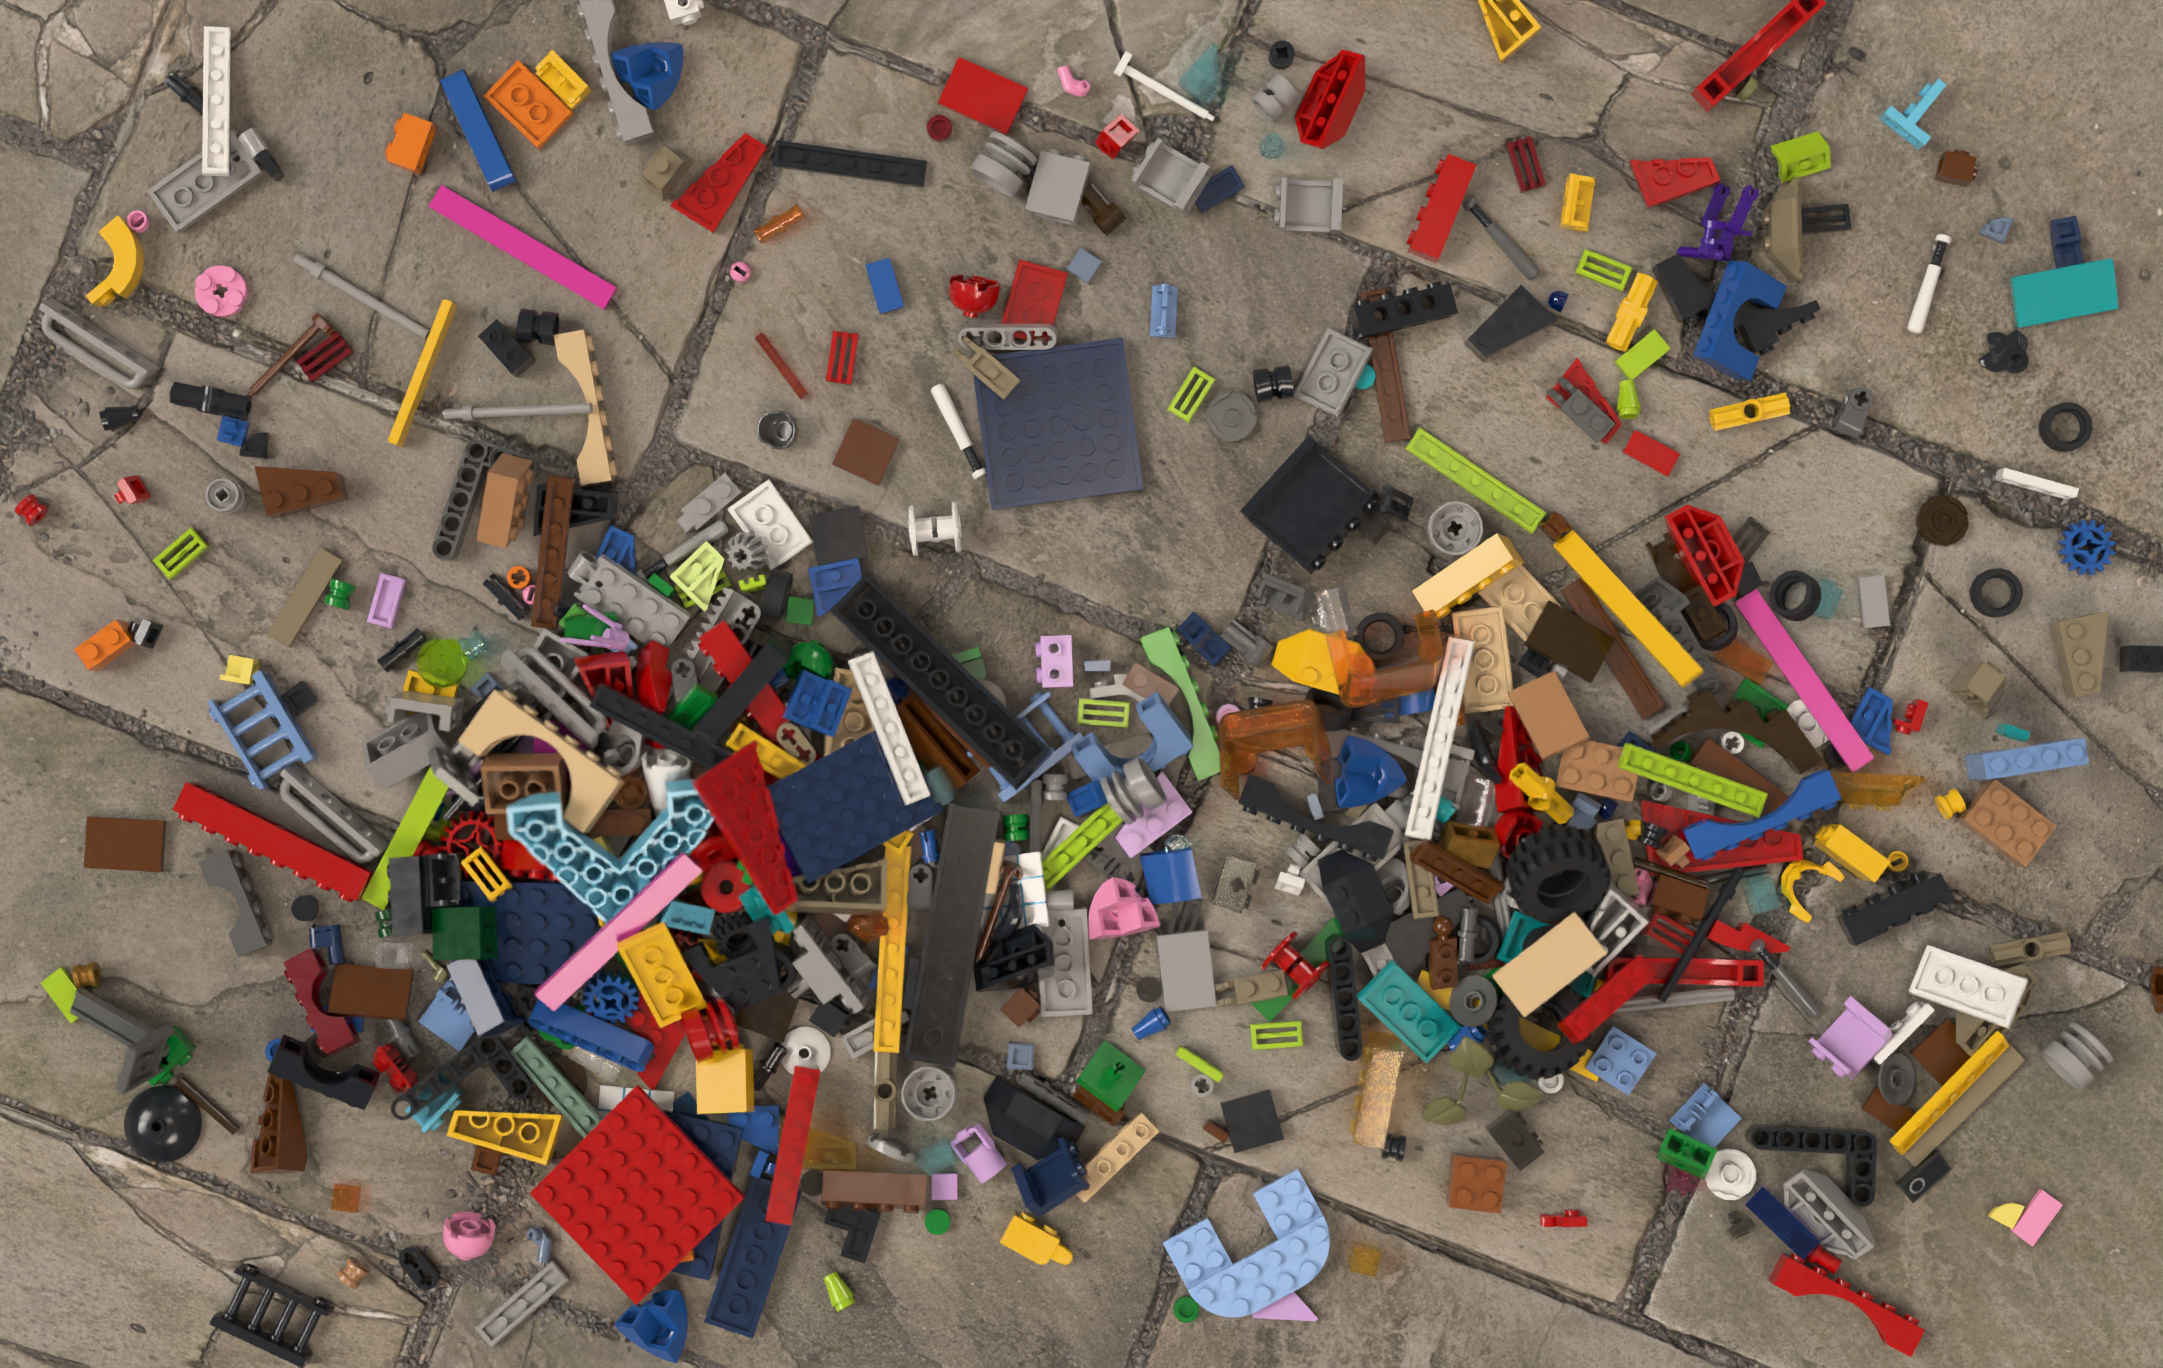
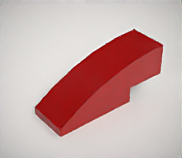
[636,640,673,714]
[1705,920,1791,953]

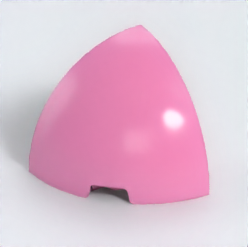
[1088,877,1160,940]

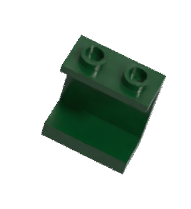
[431,906,498,960]

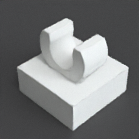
[1274,864,1305,896]

